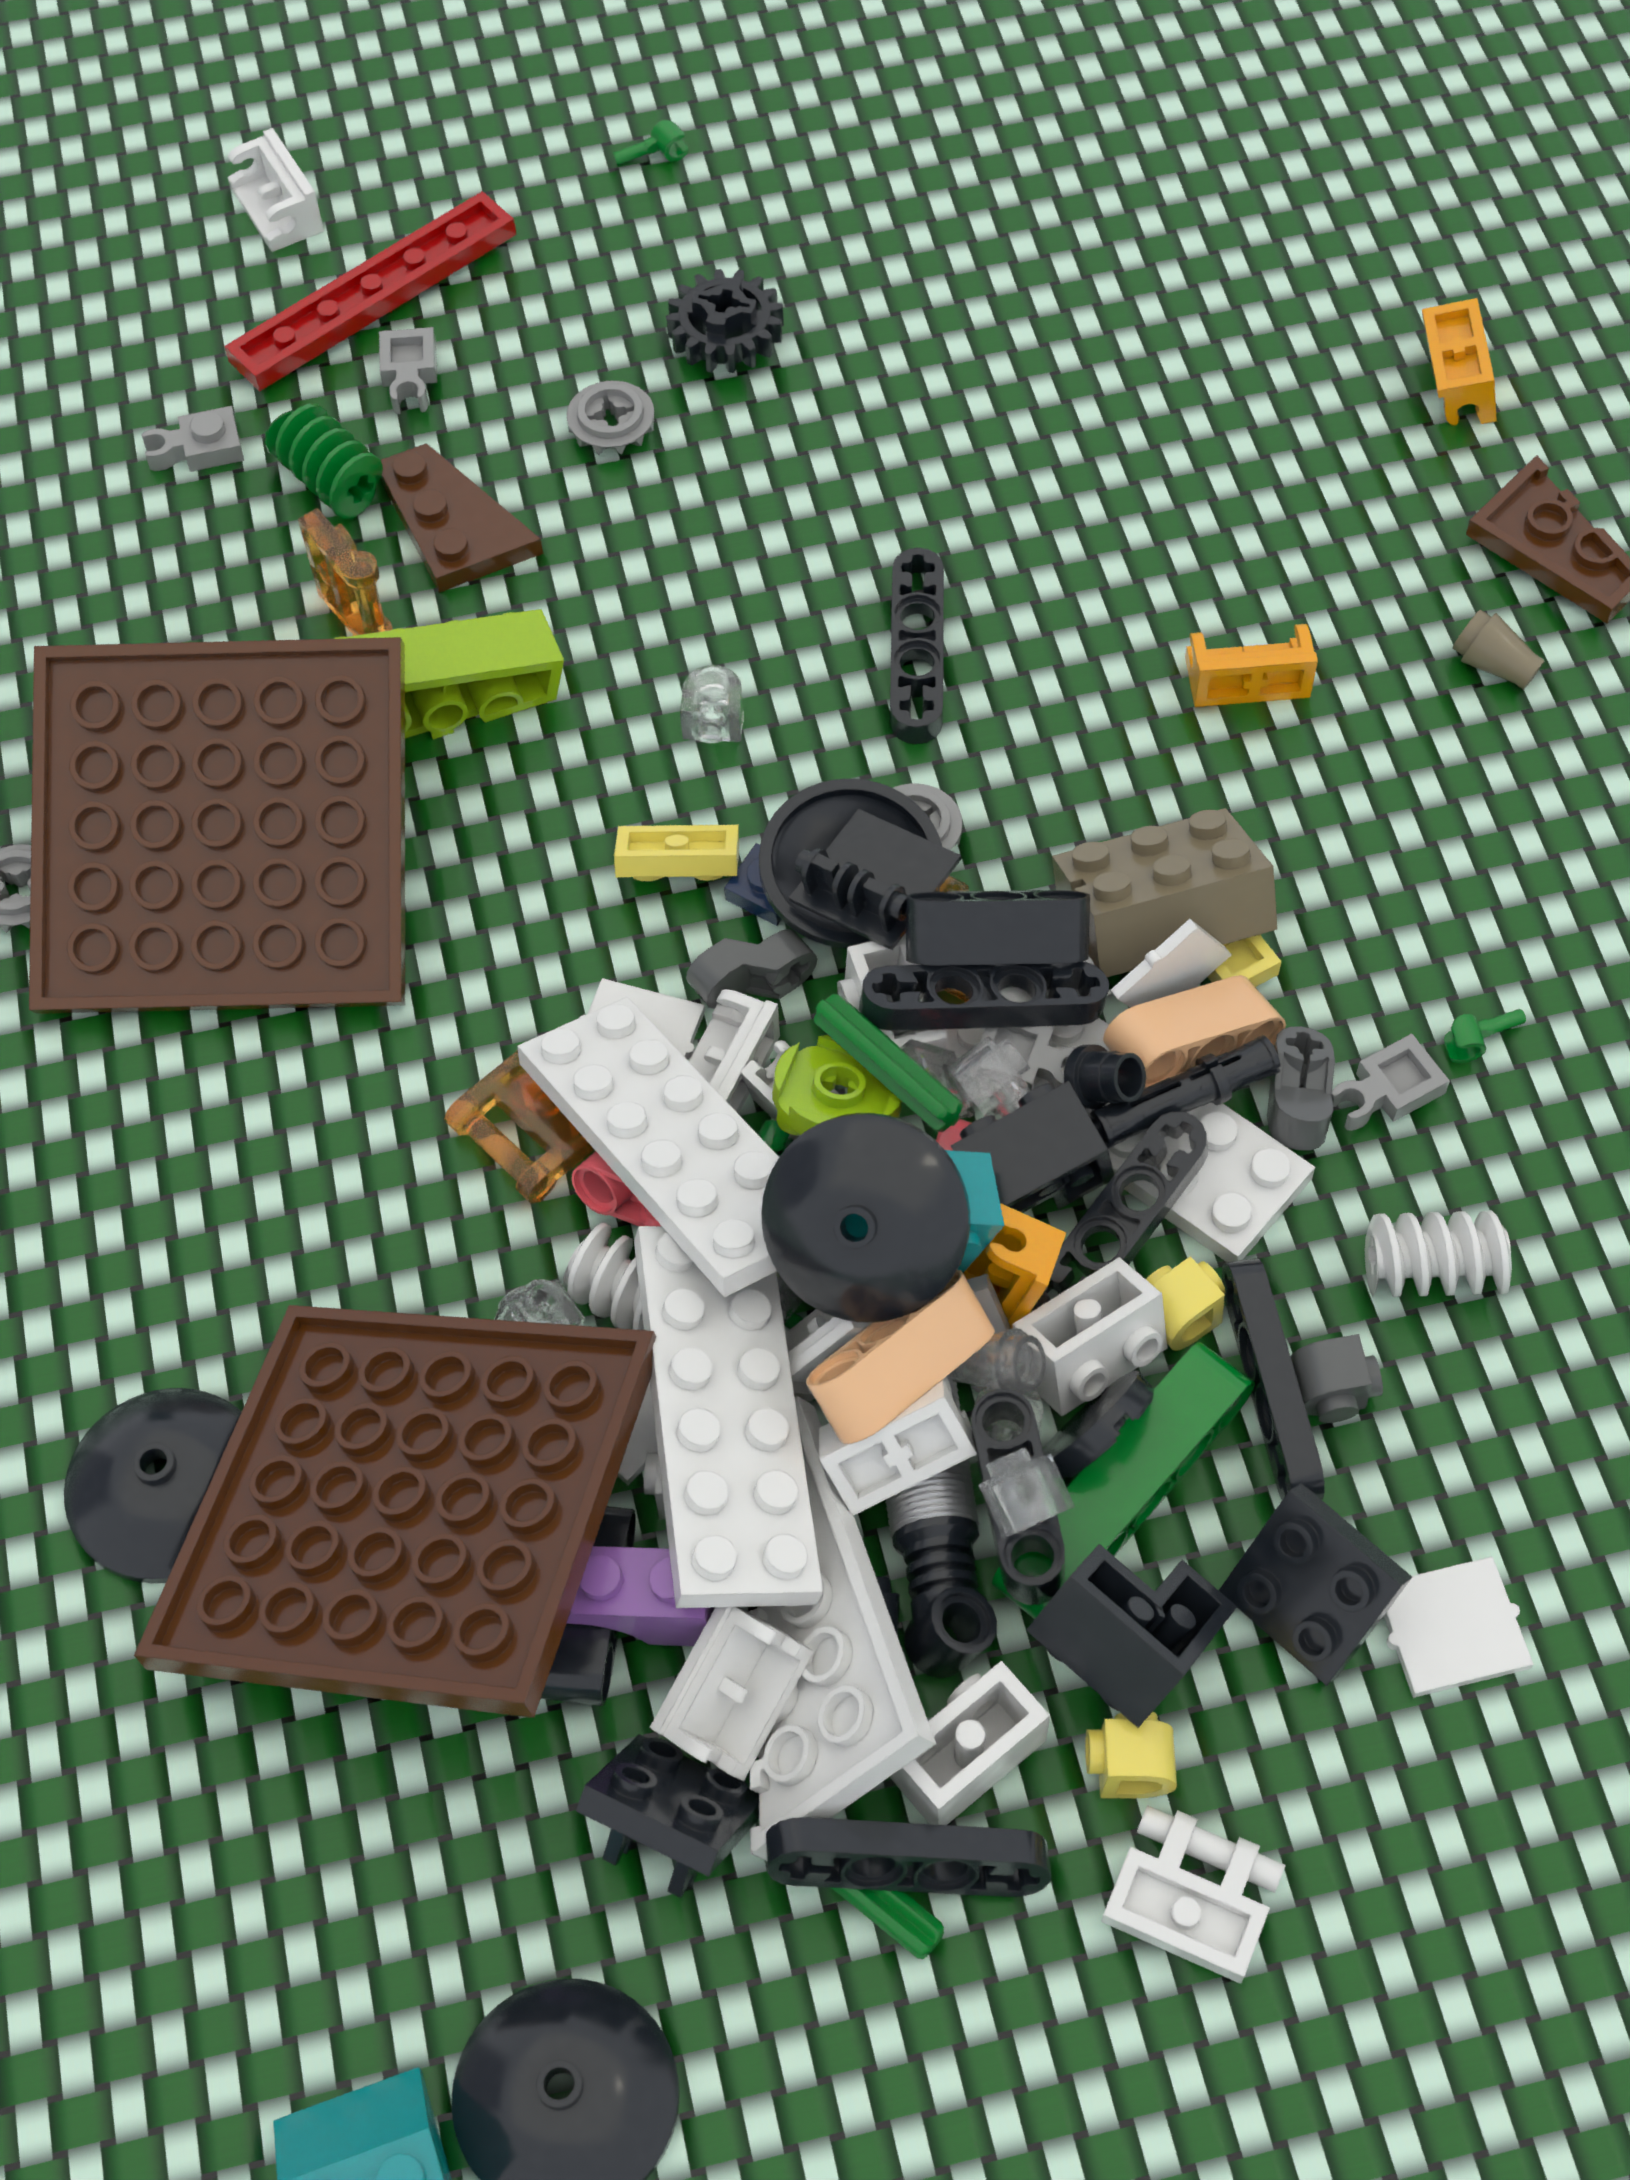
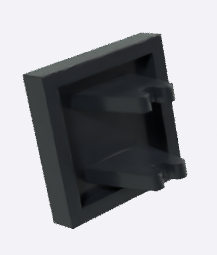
[1219,1483,1412,1686]
[576,1734,759,1898]

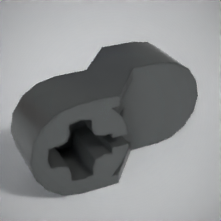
[686,929,818,1009]
[1267,1026,1335,1150]

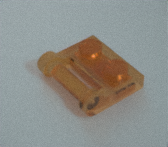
[298,508,393,636]
[445,1050,594,1204]

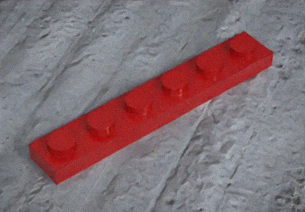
[224,191,516,391]

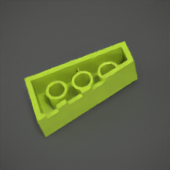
[333,609,564,739]

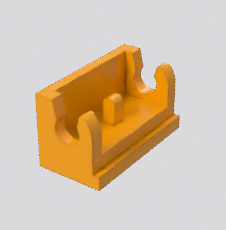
[1422,298,1497,425]
[1185,624,1318,707]
[963,1203,1066,1348]

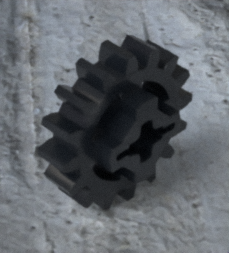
[666,269,784,373]

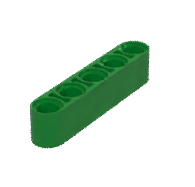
[991,1342,1255,1620]

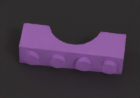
[566,1546,715,1646]

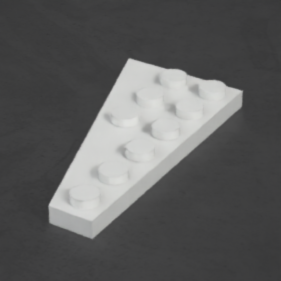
[749,1396,936,1861]

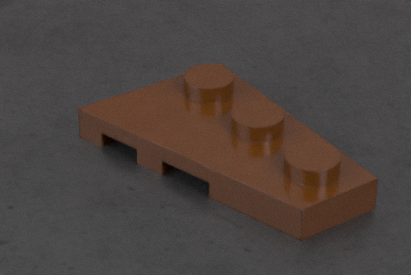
[380,443,543,593]
[1466,455,1630,624]

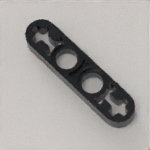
[890,548,944,744]
[859,962,1109,1031]
[1034,1112,1208,1309]
[1222,1258,1325,1500]
[766,1817,1051,1897]

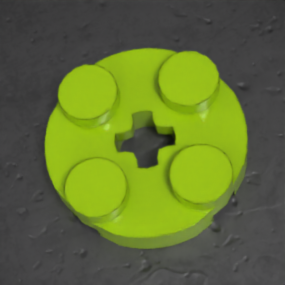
[772,1035,903,1135]

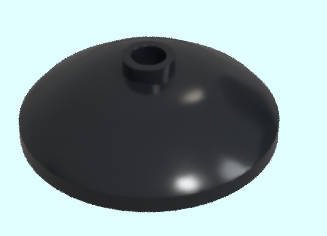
[759,779,942,949]
[761,1113,970,1323]
[64,1388,241,1584]
[452,1978,680,2180]

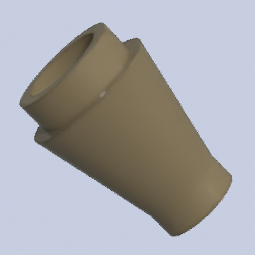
[1452,609,1545,690]

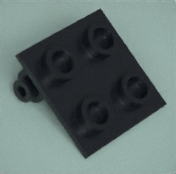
[789,809,962,950]

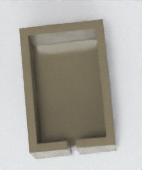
[1052,808,1277,977]

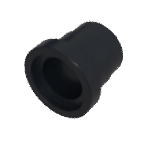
[1064,1044,1146,1109]

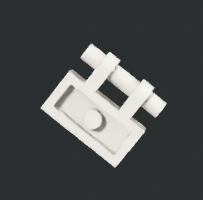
[1101,1805,1285,1984]

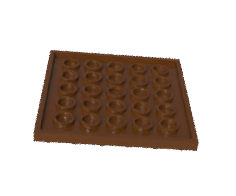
[29,637,405,1014]
[134,1305,656,1718]

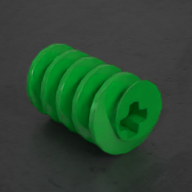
[265,404,383,519]

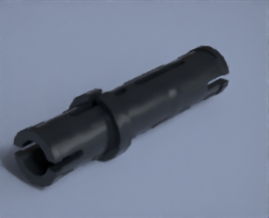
[1090,1035,1281,1149]

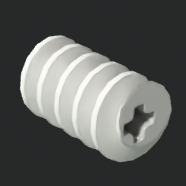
[1365,1211,1512,1297]
[563,1222,644,1330]

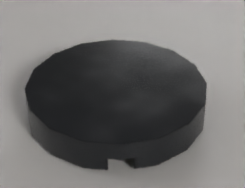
[1043,1371,1154,1482]

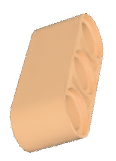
[1103,975,1286,1088]
[806,1269,995,1444]

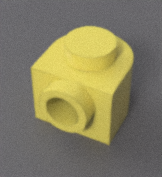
[1146,1256,1225,1351]
[1085,1712,1177,1798]

